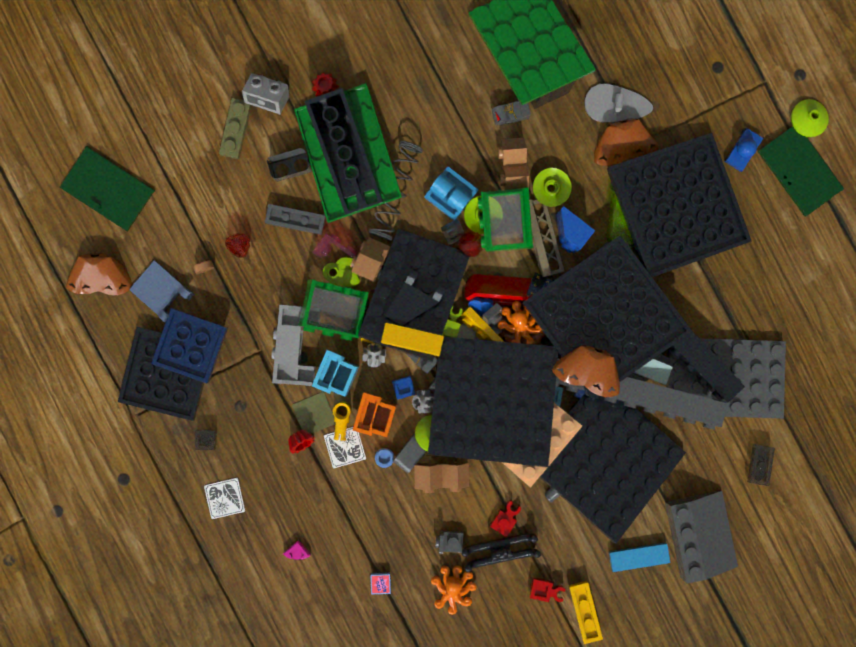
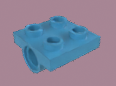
[424,167,478,221]

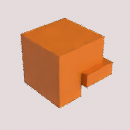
[353,392,397,437]

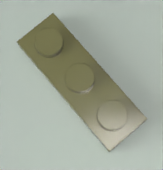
[219,98,252,159]

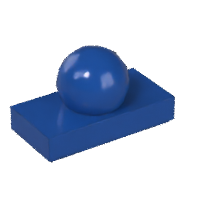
[725,128,763,172]

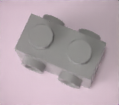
[242,73,289,114]

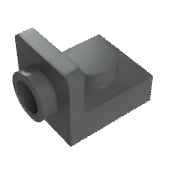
[483,303,509,335]
[435,530,463,554]

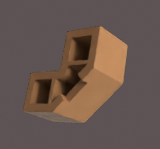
[498,138,529,190]
[350,237,391,282]
[414,462,469,493]

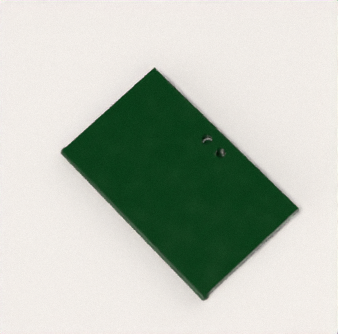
[758,126,844,217]
[60,146,155,232]

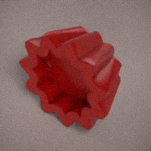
[312,72,339,97]
[288,429,315,454]

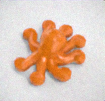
[497,301,543,345]
[431,565,477,615]

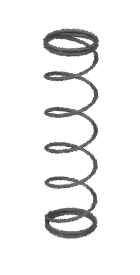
[368,141,423,240]

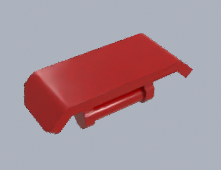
[465,274,533,306]

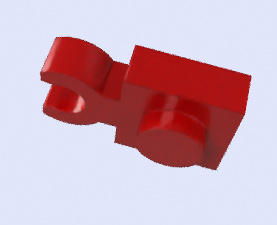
[490,500,521,537]
[529,577,566,602]

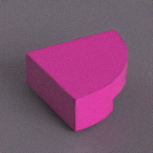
[283,540,311,560]

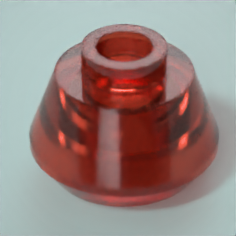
[458,232,482,257]
[225,233,250,258]

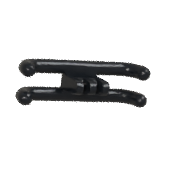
[461,533,541,572]

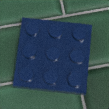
[151,308,228,383]

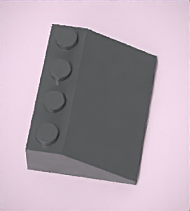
[665,490,738,584]

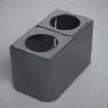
[266,149,311,182]

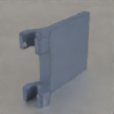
[129,261,194,323]

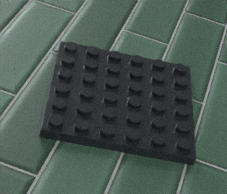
[607,133,752,277]
[523,236,693,401]
[428,337,558,467]
[540,394,686,544]

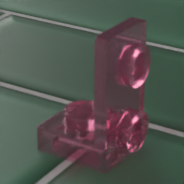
[312,234,358,258]

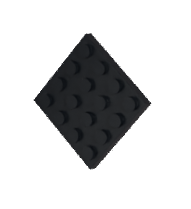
[118,327,204,421]

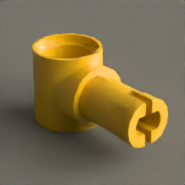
[333,401,352,441]

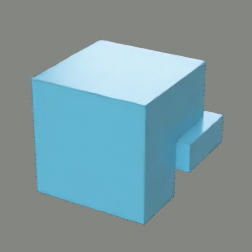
[312,350,360,396]

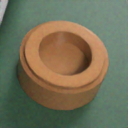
[193,260,214,274]

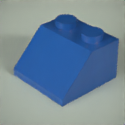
[556,206,595,253]

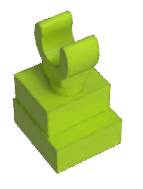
[442,306,462,338]

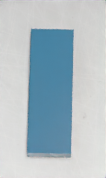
[609,542,670,572]

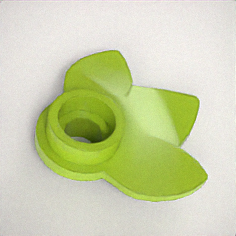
[322,257,360,287]

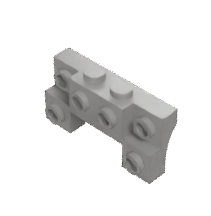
[272,305,321,386]

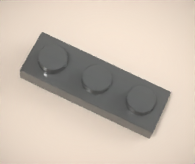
[265,204,326,235]

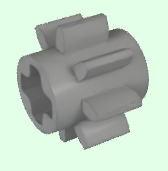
[362,343,386,367]
[412,390,434,413]

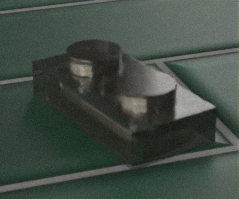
[747,444,775,486]

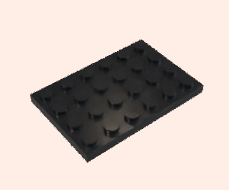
[358,228,471,363]

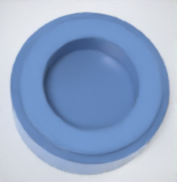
[375,448,394,468]

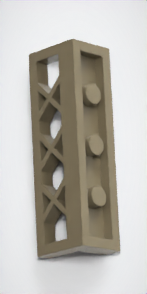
[530,199,564,277]

